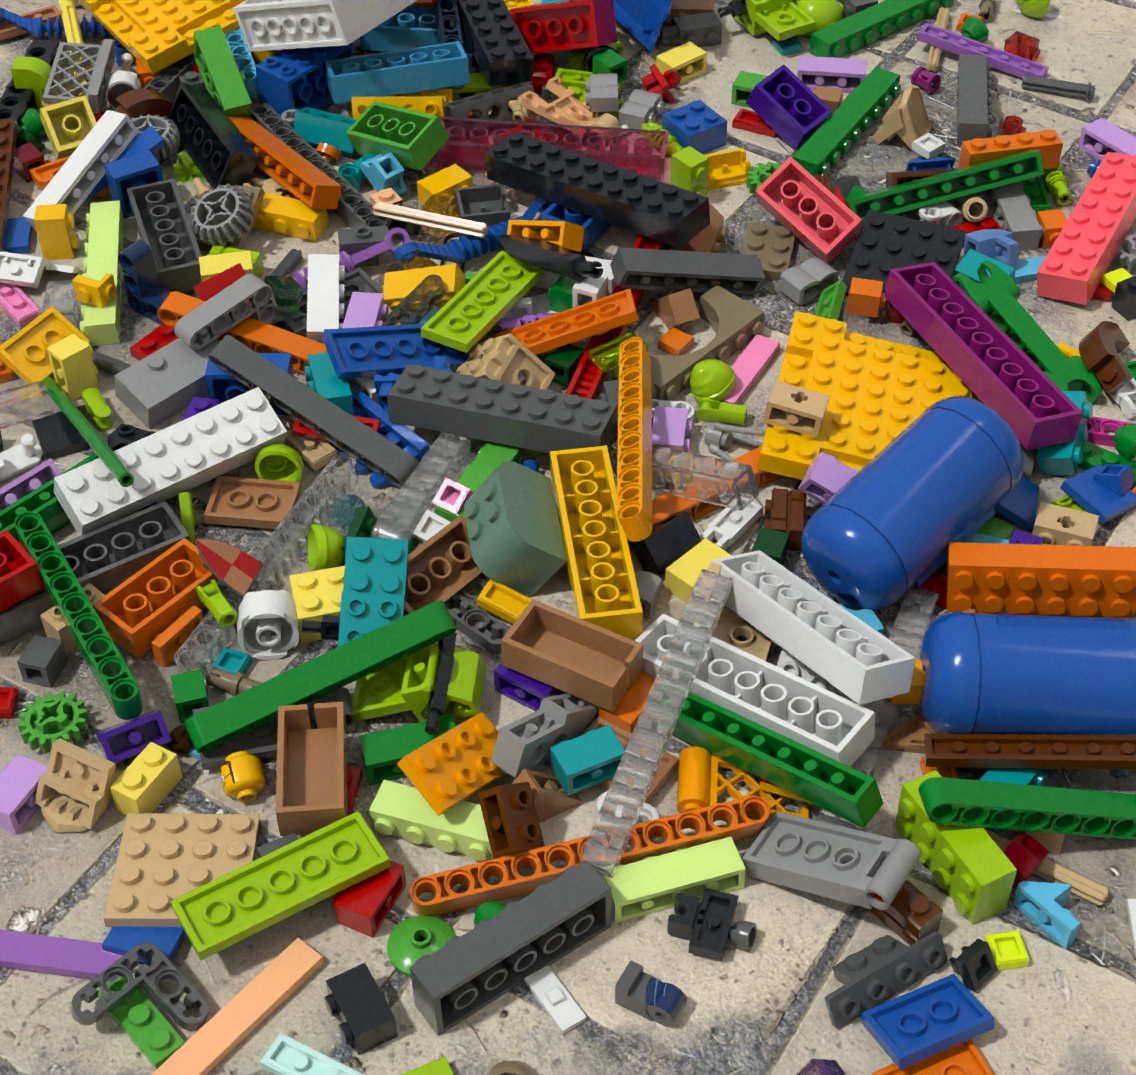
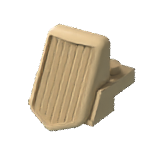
[872,85,931,151]
[34,738,123,833]

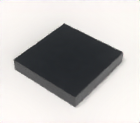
[31,405,94,461]

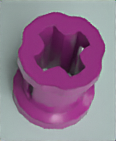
[911,66,941,94]

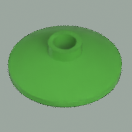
[387,915,456,977]

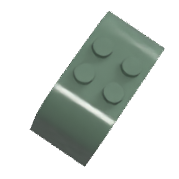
[464,461,567,597]

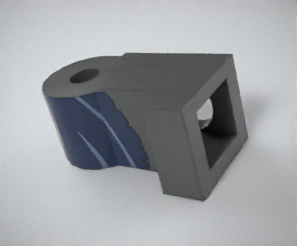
[615,960,687,1027]

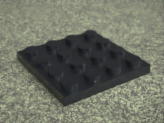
[842,209,966,309]

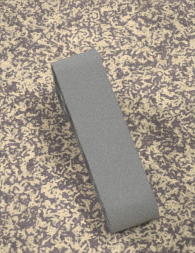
[174,273,278,350]

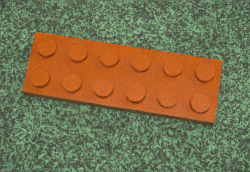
[482,288,639,355]

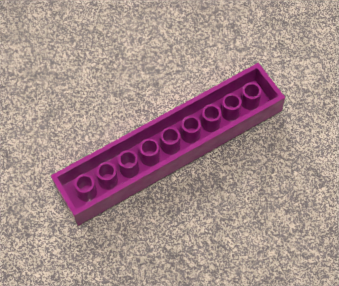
[884,262,1083,450]

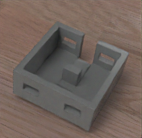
[455,184,510,227]

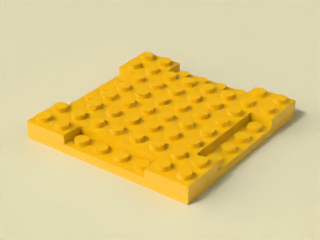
[78,0,246,75]
[756,311,984,480]

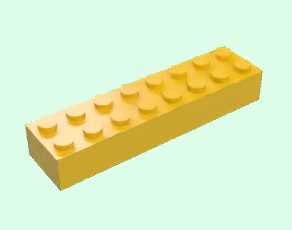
[550,445,643,639]

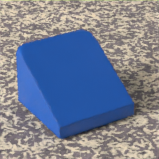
[1093,463,1134,496]

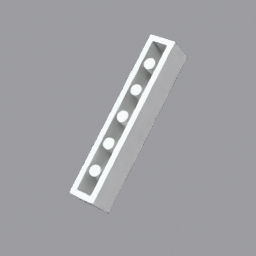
[23,110,139,232]

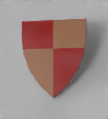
[194,539,263,597]

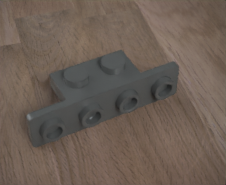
[825,931,948,1029]

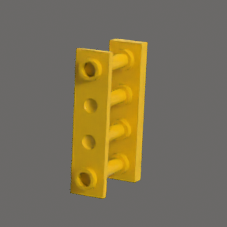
[351,87,454,121]

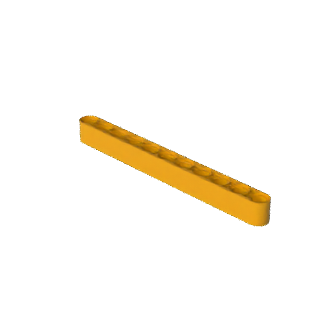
[617,337,653,542]

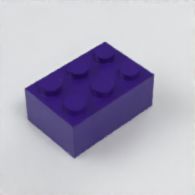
[745,64,833,150]

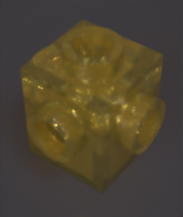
[421,194,458,232]

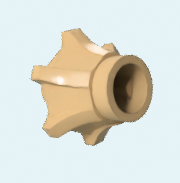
[508,92,541,126]

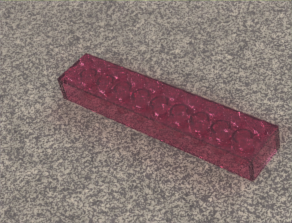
[430,116,669,182]

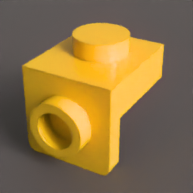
[72,273,117,309]

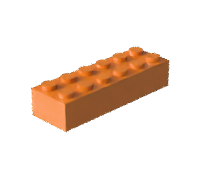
[947,542,1136,618]

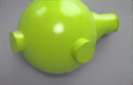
[792,0,844,39]

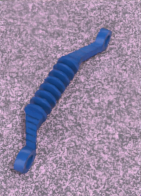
[0,8,111,39]
[393,197,552,264]

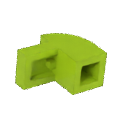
[10,56,54,108]

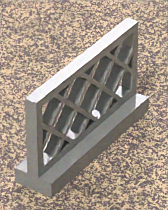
[43,39,115,114]

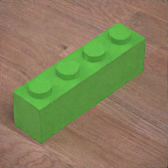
[435,441,522,522]

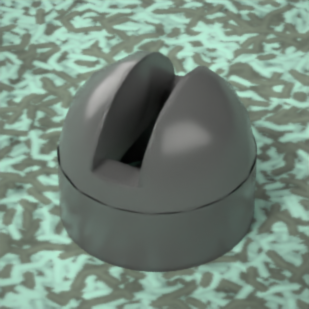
[729,921,757,951]

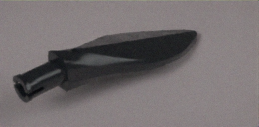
[498,235,603,282]

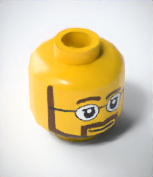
[219,751,265,802]

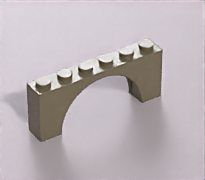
[612,285,765,401]

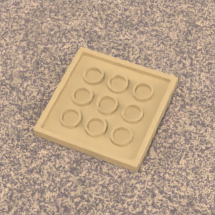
[104,813,261,927]

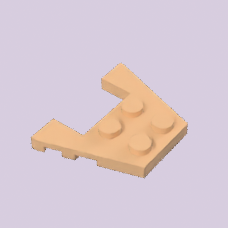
[517,76,602,136]

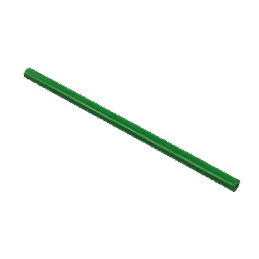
[41,377,134,487]

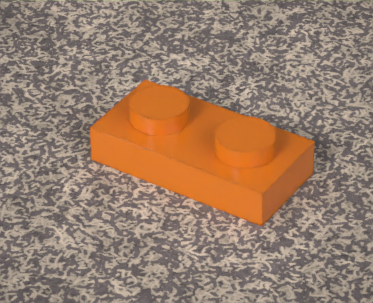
[151,605,207,668]

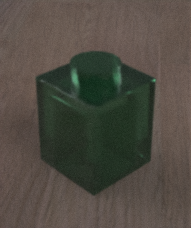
[264,276,305,312]

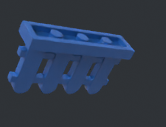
[327,390,434,489]

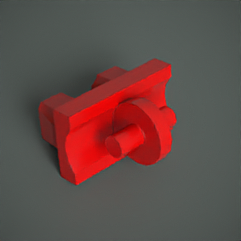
[641,64,681,105]

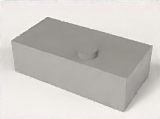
[114,338,219,429]

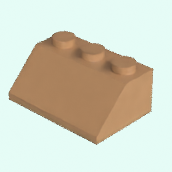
[677,192,727,253]

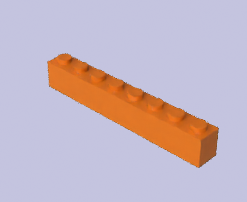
[227,115,342,209]

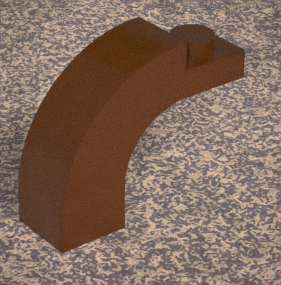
[112,89,173,119]
[1079,321,1133,395]

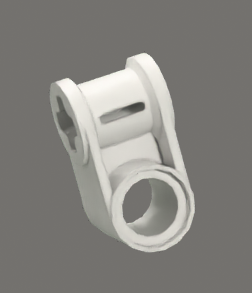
[919,201,964,227]

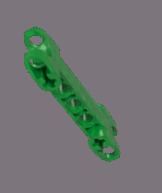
[952,260,1103,404]

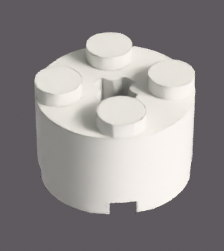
[237,590,299,660]

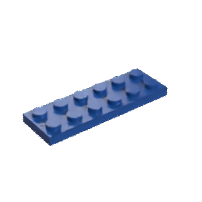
[322,323,469,379]

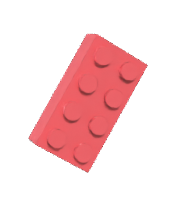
[755,156,863,264]

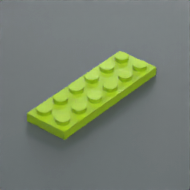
[421,251,545,353]
[170,811,391,961]

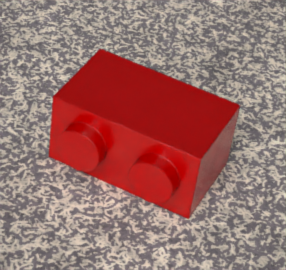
[333,860,406,938]

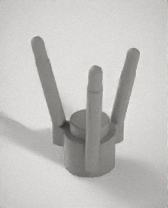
[704,422,765,462]

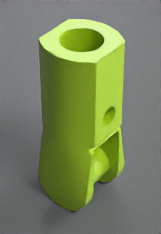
[81,387,113,430]
[696,398,747,426]
[196,579,238,628]

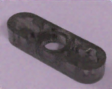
[384,274,447,326]

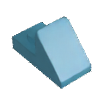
[1013,881,1081,949]

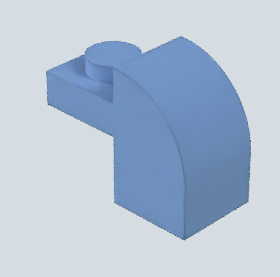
[964,229,1020,268]

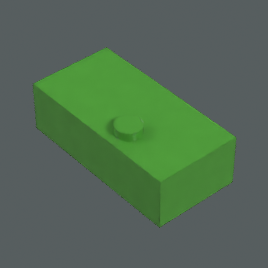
[194,25,252,118]
[345,101,450,171]

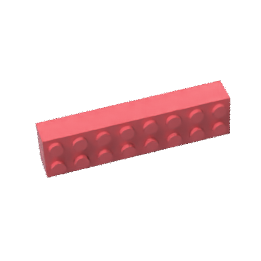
[1037,152,1136,305]

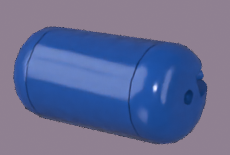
[801,396,1024,611]
[919,612,1136,735]

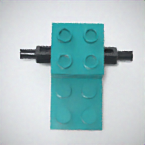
[302,536,408,647]

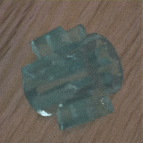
[330,493,365,529]

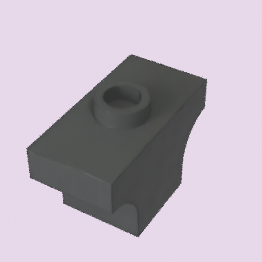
[338,226,388,268]

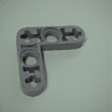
[445,573,510,654]
[71,943,209,1031]

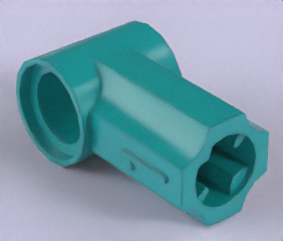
[338,152,374,193]

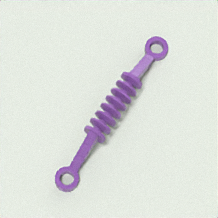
[272,227,410,300]

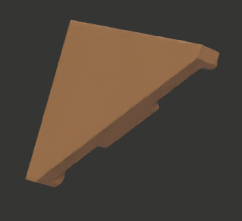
[875,713,937,754]

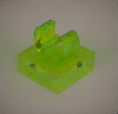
[172,150,204,183]

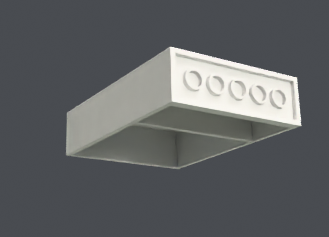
[233,0,417,52]

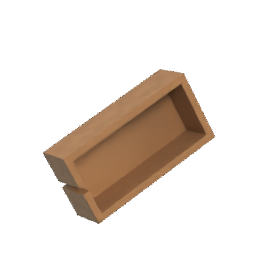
[501,599,644,712]
[276,702,348,836]

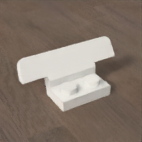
[0,251,79,288]

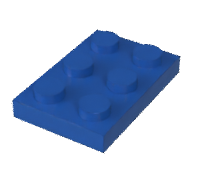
[861,974,995,1070]

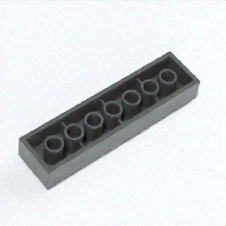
[387,364,618,453]

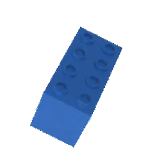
[255,42,354,116]

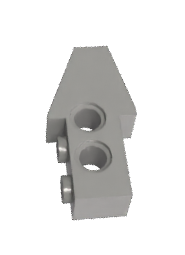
[490,693,599,778]

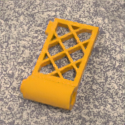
[677,746,809,821]

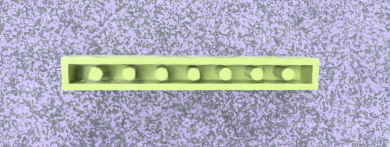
[80,200,124,346]

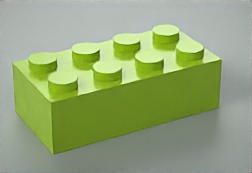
[895,770,1017,925]

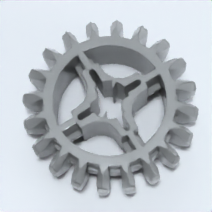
[131,114,180,161]
[188,183,256,247]

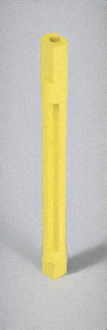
[59,0,89,97]

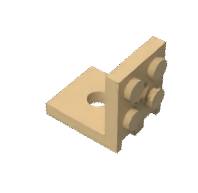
[455,333,555,390]
[694,562,773,662]

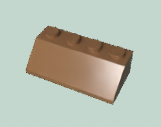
[404,514,483,616]

